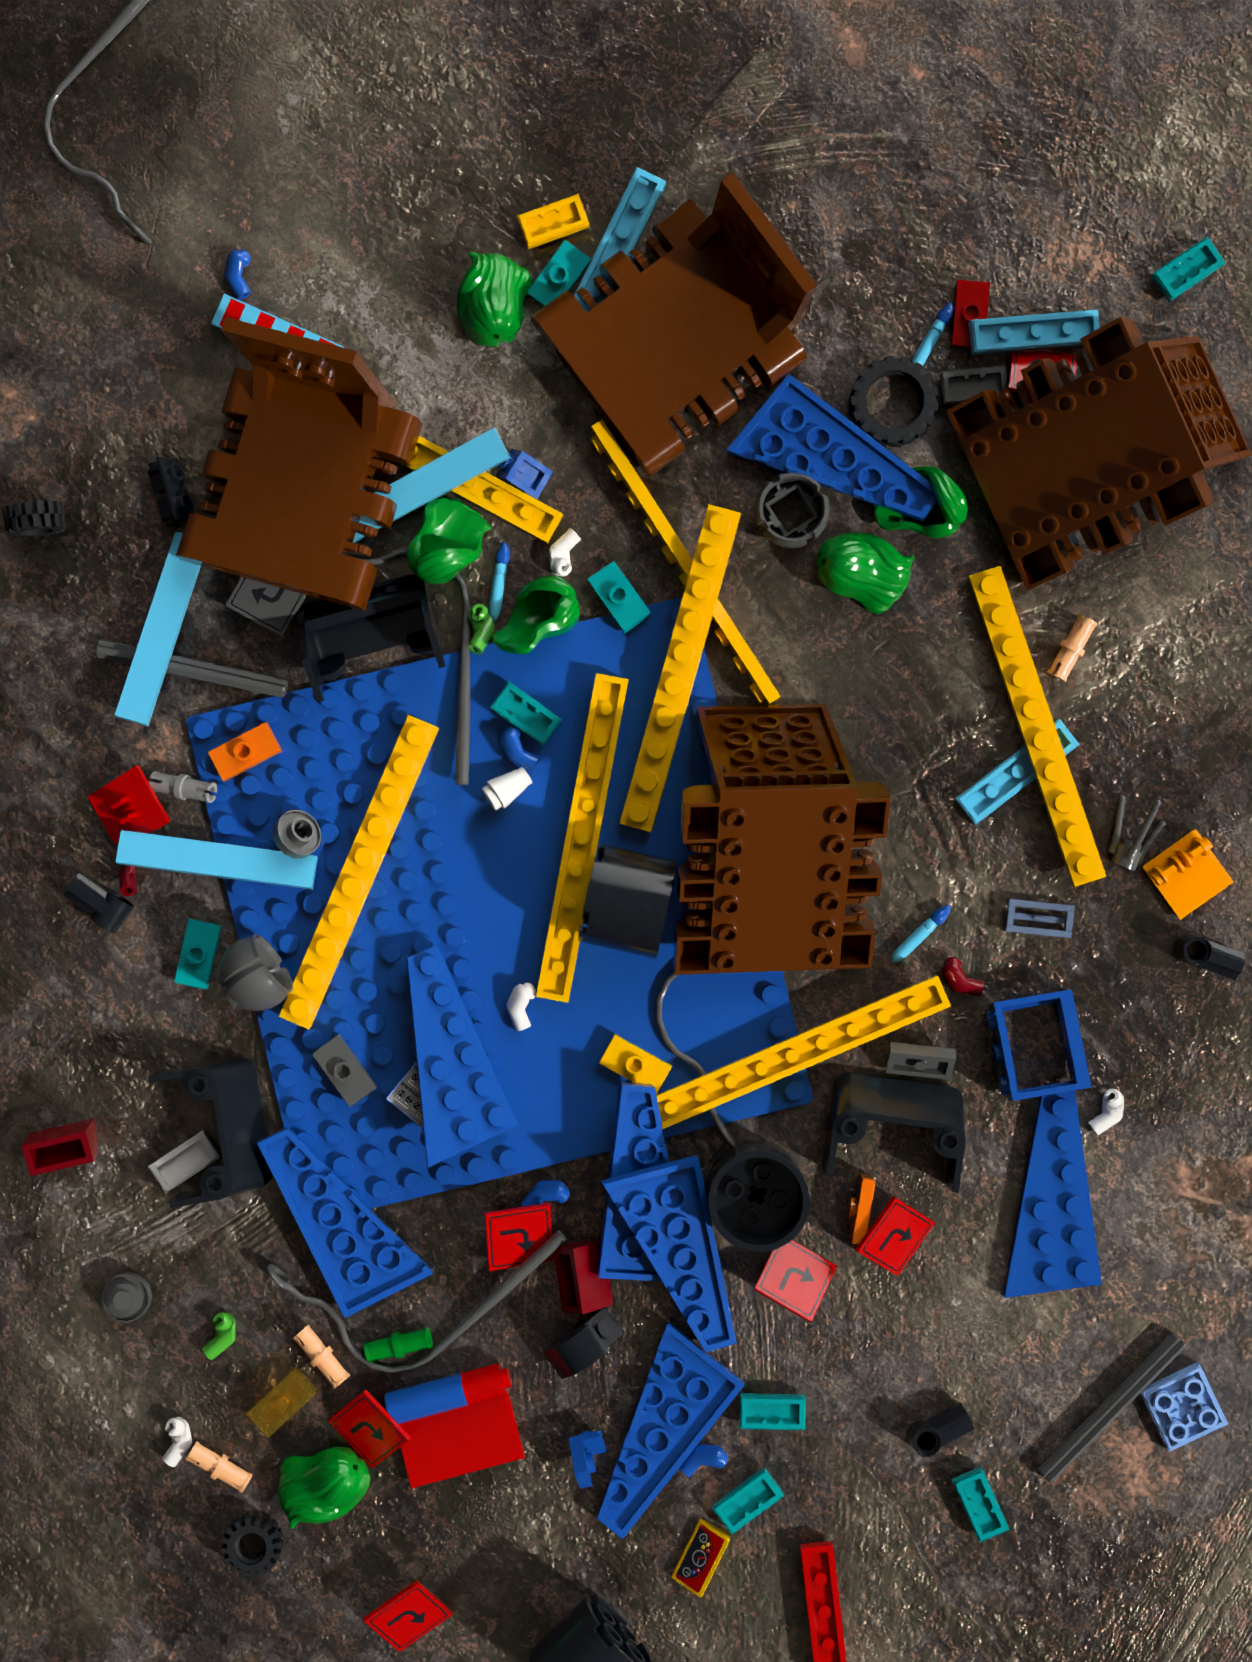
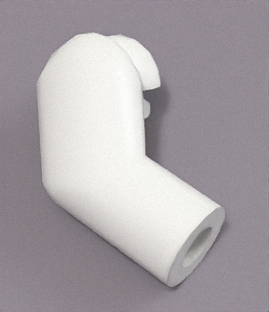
[549,528,581,577]
[507,982,536,1032]
[1088,1089,1124,1136]
[162,1417,192,1467]

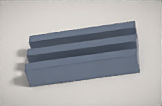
[1004,898,1075,938]

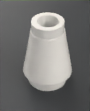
[481,767,532,811]

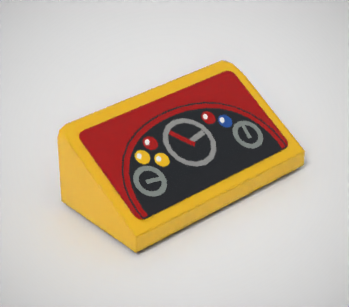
[671,1518,730,1598]

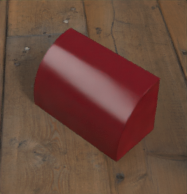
[21,1118,98,1176]
[554,1240,613,1315]

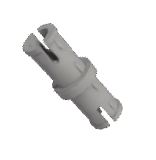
[149,771,217,803]

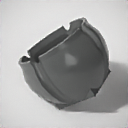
[754,472,830,549]
[213,934,293,1011]

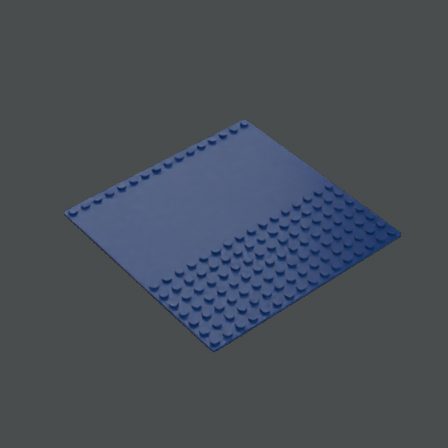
[186,597,813,1209]

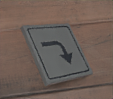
[225,577,307,637]

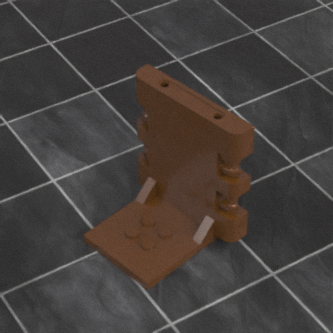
[531,172,817,478]
[947,316,1252,591]
[176,317,423,611]
[673,704,891,975]

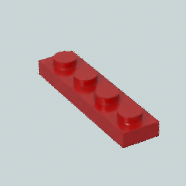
[800,1541,847,1662]

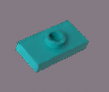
[1151,236,1226,303]
[527,240,592,307]
[587,561,651,634]
[490,681,562,746]
[174,918,223,990]
[739,1393,806,1430]
[712,1466,784,1535]
[951,1466,1010,1543]

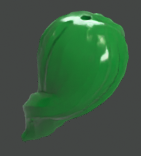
[457,251,533,348]
[873,466,968,539]
[407,498,492,585]
[816,532,914,614]
[491,576,580,655]
[278,1447,371,1529]

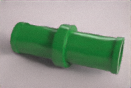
[364,1327,433,1363]

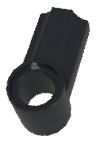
[63,873,134,934]
[1174,934,1245,980]
[907,1402,975,1457]

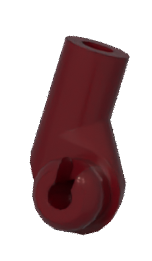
[119,865,142,896]
[942,957,984,997]

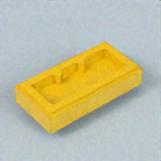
[517,193,590,250]
[599,1034,672,1095]

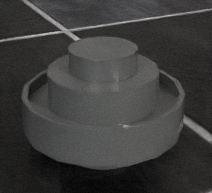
[272,810,321,859]
[101,1272,152,1323]

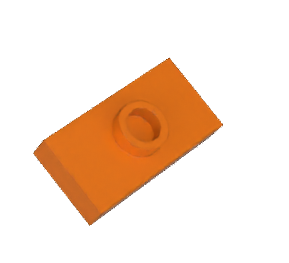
[208,722,283,782]
[848,1173,876,1245]

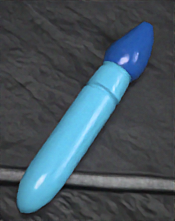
[911,302,954,366]
[488,542,510,622]
[891,905,951,963]

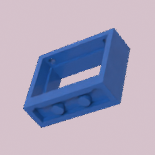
[986,989,1092,1101]

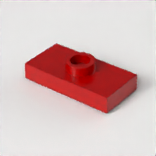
[951,280,990,349]

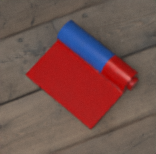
[385,1363,525,1488]

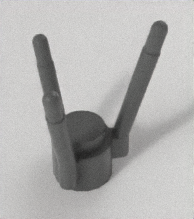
[1108,795,1166,871]

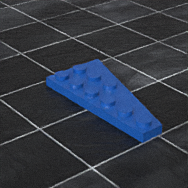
[727,374,938,521]
[406,945,518,1168]
[596,1082,669,1282]
[1002,1091,1102,1298]
[257,1126,434,1318]
[601,1155,737,1352]
[597,1321,745,1539]

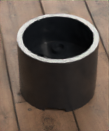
[578,844,678,959]
[706,1139,810,1252]
[529,1595,654,1662]

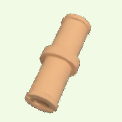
[1047,614,1097,682]
[292,1325,350,1389]
[185,1441,253,1493]

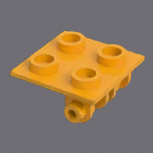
[1142,829,1233,920]

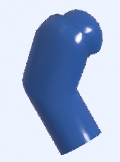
[224,249,251,300]
[500,726,539,771]
[521,1180,570,1207]
[679,1444,728,1478]

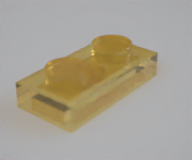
[246,1367,318,1438]

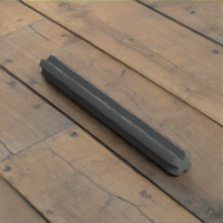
[96,639,288,698]
[1038,1333,1186,1483]

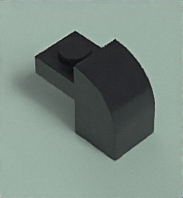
[543,1307,623,1379]

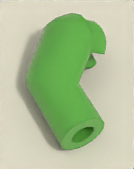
[468,604,495,655]
[202,1312,236,1360]

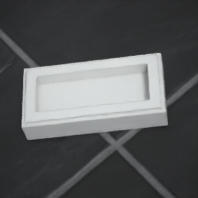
[148,1129,222,1194]

